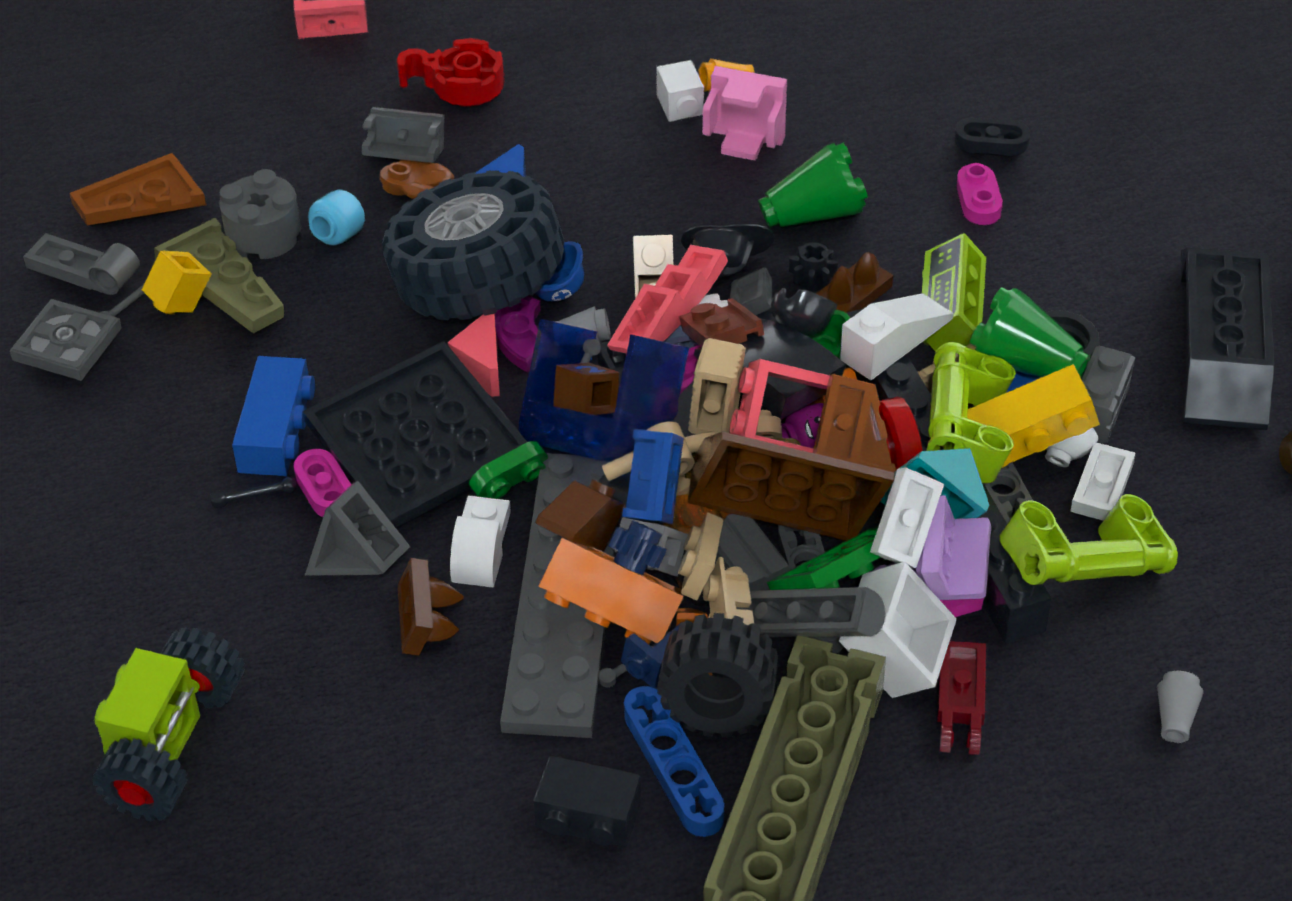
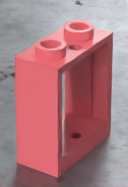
[294,0,368,39]
[730,359,830,453]

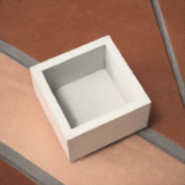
[839,561,956,698]

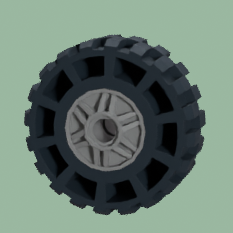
[382,170,564,320]

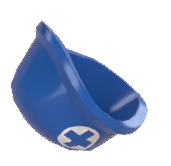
[535,241,584,301]

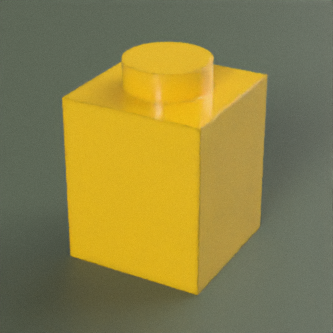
[141,251,212,314]

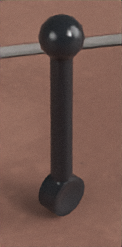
[210,477,298,508]

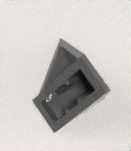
[305,481,410,576]

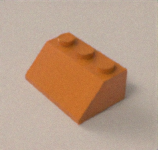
[539,537,684,645]

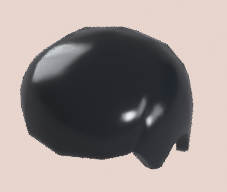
[770,288,837,337]

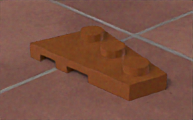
[69,153,206,225]

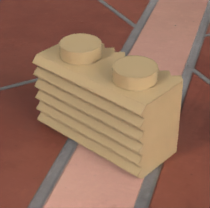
[688,338,746,434]

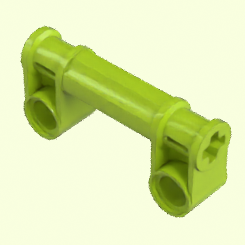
[927,342,1016,483]
[1000,494,1178,585]

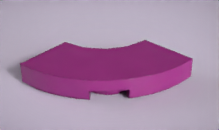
[494,295,550,372]

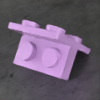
[911,495,991,600]

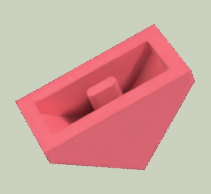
[448,314,500,397]

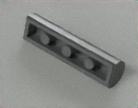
[736,587,885,638]

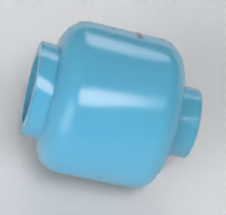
[308,190,365,246]

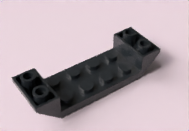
[1181,248,1274,430]

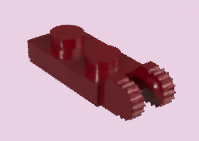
[937,641,986,755]

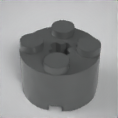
[219,169,301,259]

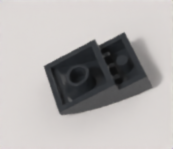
[694,319,846,420]

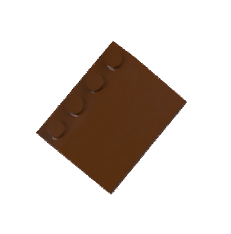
[687,432,895,540]

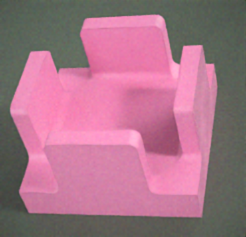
[703,66,787,160]

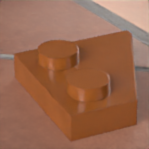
[813,374,896,472]

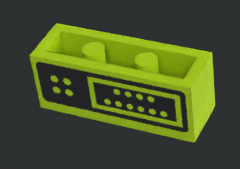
[922,233,986,351]

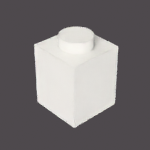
[657,60,704,121]

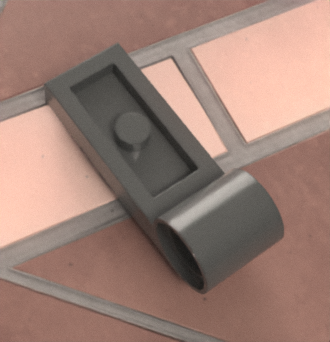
[23,233,140,295]

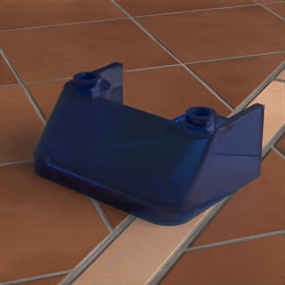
[519,319,689,462]

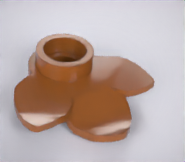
[380,159,454,199]

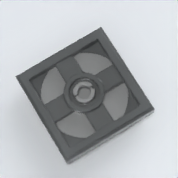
[10,299,122,381]

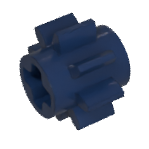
[608,520,667,575]

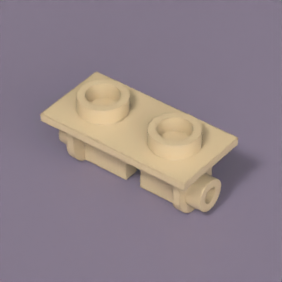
[703,557,754,625]

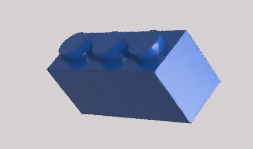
[232,356,315,476]

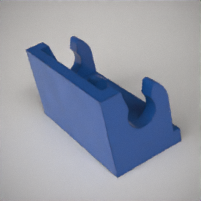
[622,429,684,524]

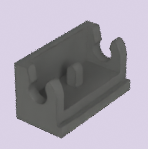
[362,107,444,163]

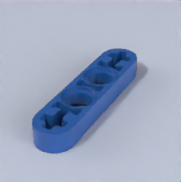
[624,686,724,837]

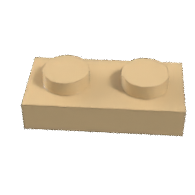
[678,512,723,600]

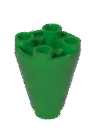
[758,143,868,227]
[970,287,1090,378]

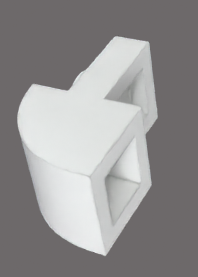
[450,496,511,588]

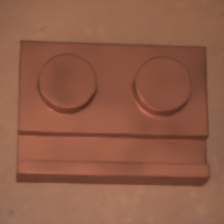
[679,298,765,347]

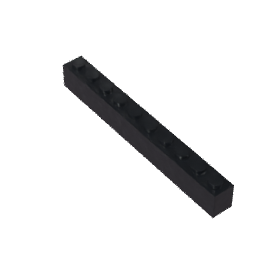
[847,308,1051,643]

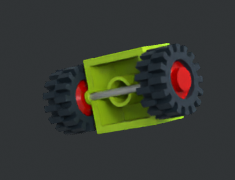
[92,627,245,821]

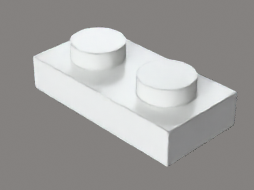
[1071,442,1135,521]
[870,468,944,568]

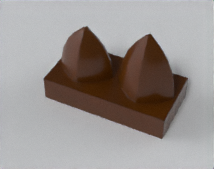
[816,252,894,313]
[397,558,464,656]

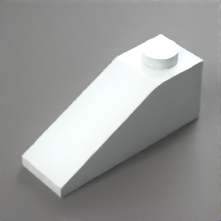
[840,293,953,380]

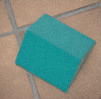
[881,448,989,519]

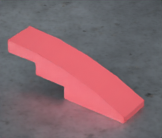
[607,245,728,357]

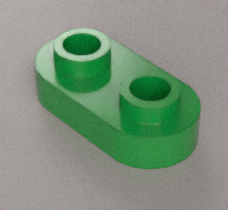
[469,441,548,499]

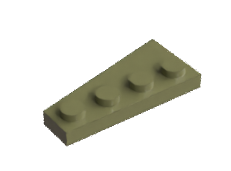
[154,218,284,333]

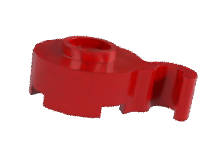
[397,38,505,106]

